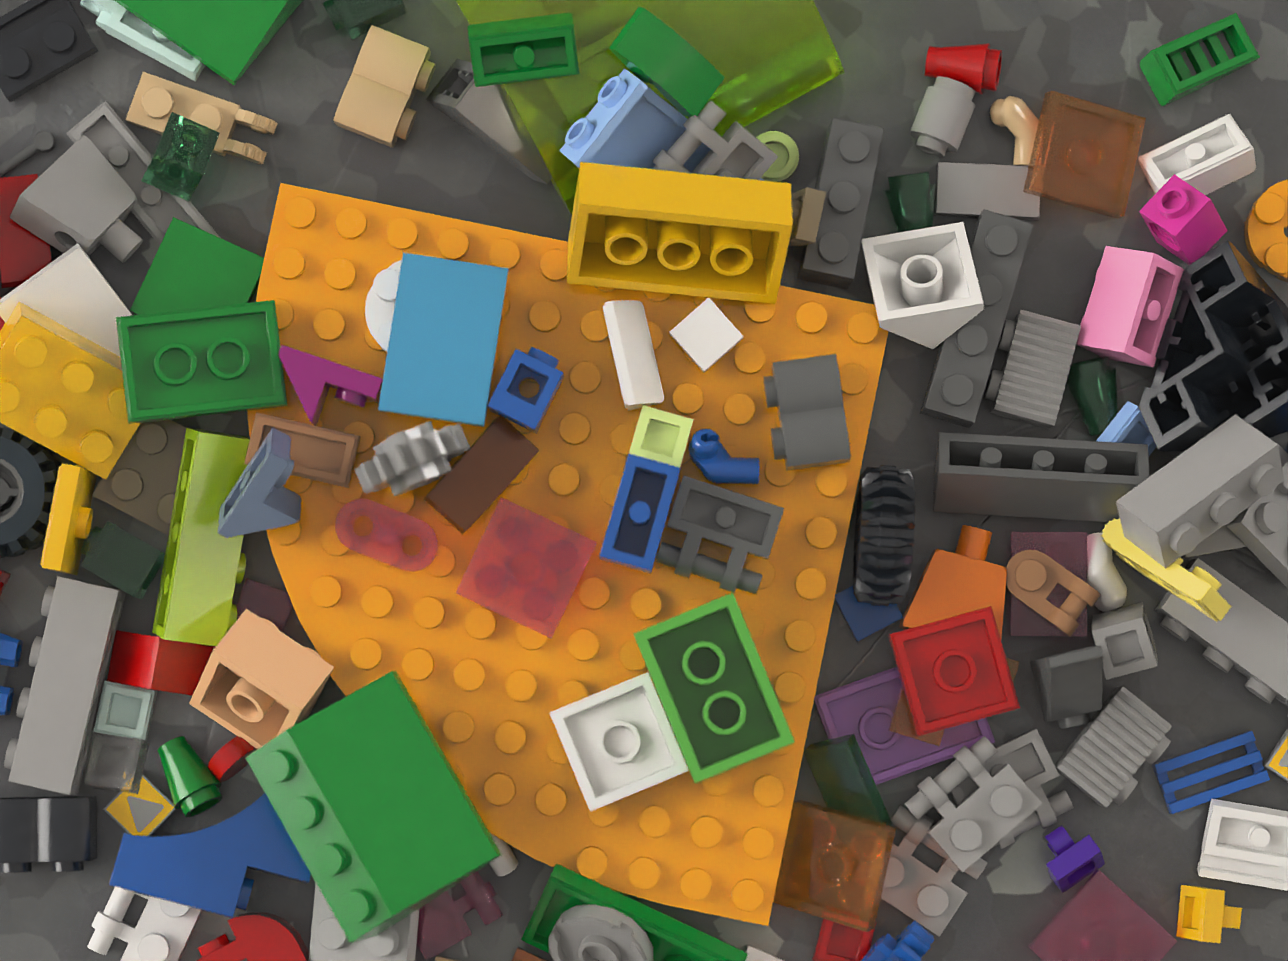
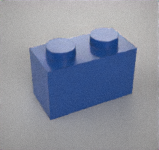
[599,453,680,574]

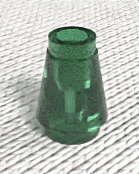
[884,172,935,233]
[1067,356,1118,435]

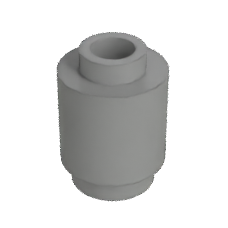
[910,76,975,157]

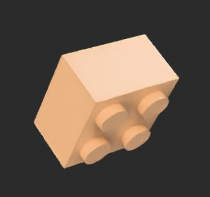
[189,609,334,749]

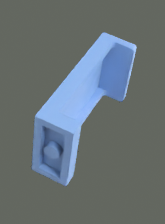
[559,68,764,181]

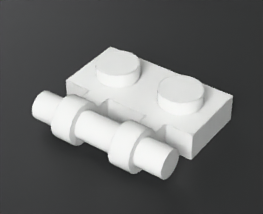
[87,887,203,961]

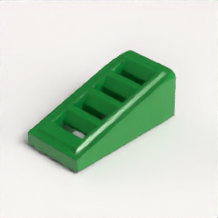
[1140,13,1260,106]

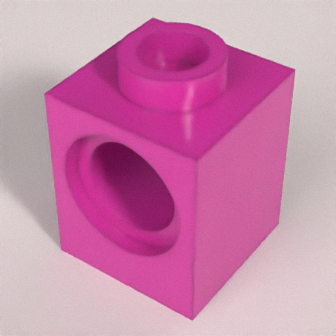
[1139,174,1228,265]

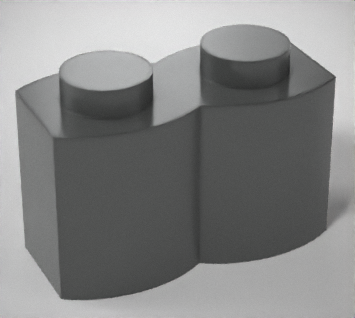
[763,354,851,471]

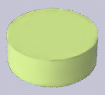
[756,131,799,183]

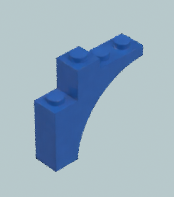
[109,793,311,918]

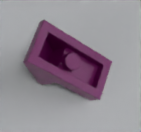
[278,345,383,426]

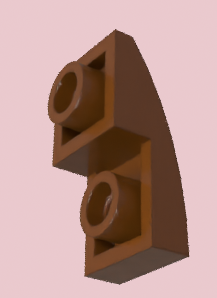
[424,415,539,534]

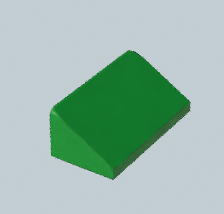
[468,13,580,87]

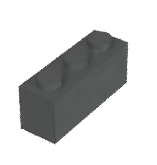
[797,118,884,289]

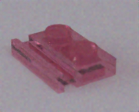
[1010,532,1087,637]

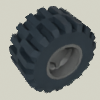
[0,427,62,558]

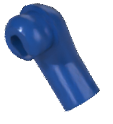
[688,429,759,484]

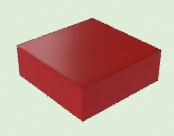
[812,909,876,961]

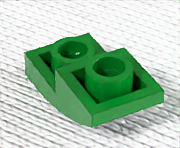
[609,7,725,117]

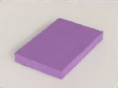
[814,667,995,795]

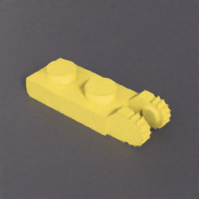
[1101,518,1231,622]

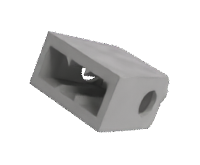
[10,135,143,263]

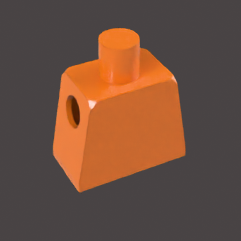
[899,525,1007,639]

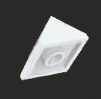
[861,222,984,349]

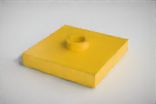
[40,463,97,575]

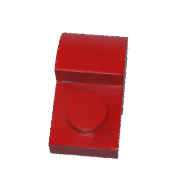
[196,912,309,961]

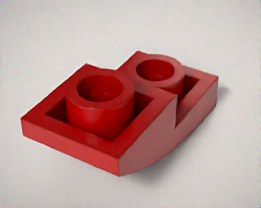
[0,174,52,288]

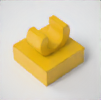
[1176,885,1242,943]

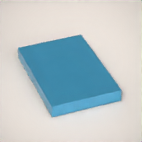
[378,252,509,427]

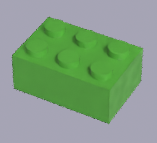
[634,593,795,784]

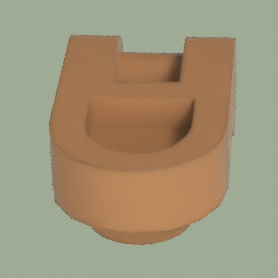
[1006,550,1101,637]

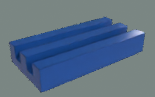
[1152,731,1270,814]

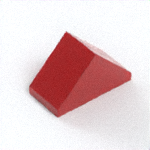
[107,630,215,696]

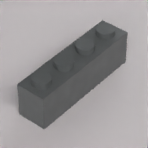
[920,209,1033,428]
[933,432,1149,522]

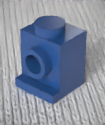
[487,347,564,434]

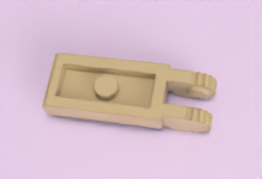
[125,72,277,164]

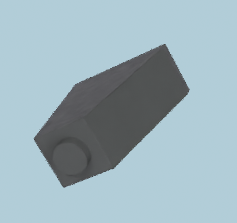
[426,59,572,184]

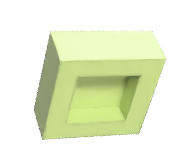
[629,405,694,468]

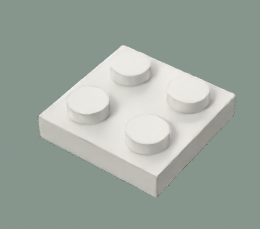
[550,672,689,811]

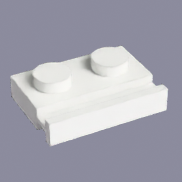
[1197,799,1288,891]

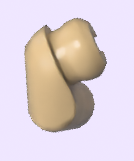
[990,96,1041,166]

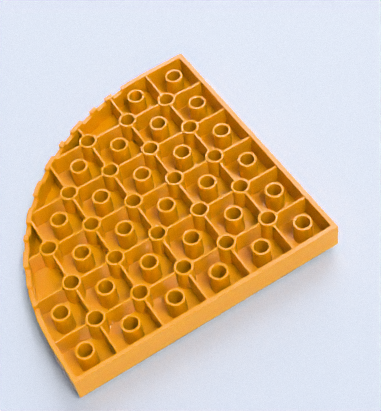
[248,183,889,926]

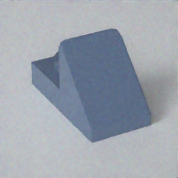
[218,428,301,538]

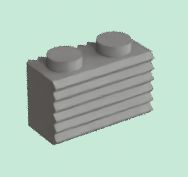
[984,310,1081,429]
[1055,686,1172,808]

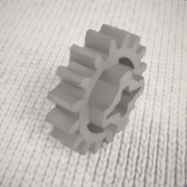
[354,422,470,496]

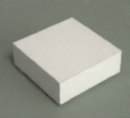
[669,297,744,373]

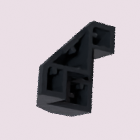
[1139,240,1288,452]

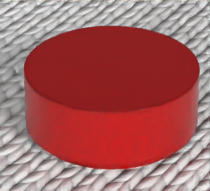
[208,736,257,782]

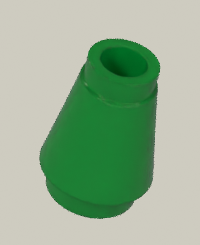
[157,736,223,818]

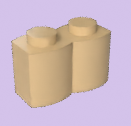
[333,25,436,148]

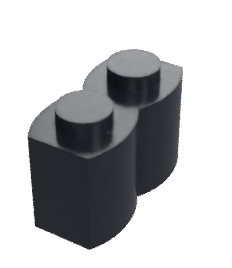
[0,796,97,873]

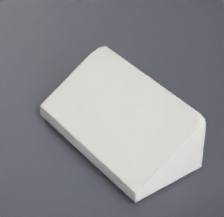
[1138,114,1256,195]
[603,300,664,411]

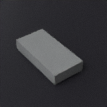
[935,162,1041,220]

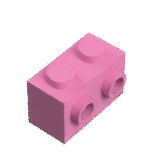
[1076,246,1184,367]

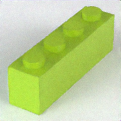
[152,427,250,646]

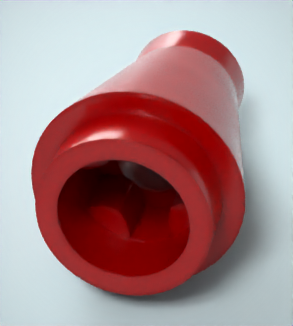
[925,43,1002,95]

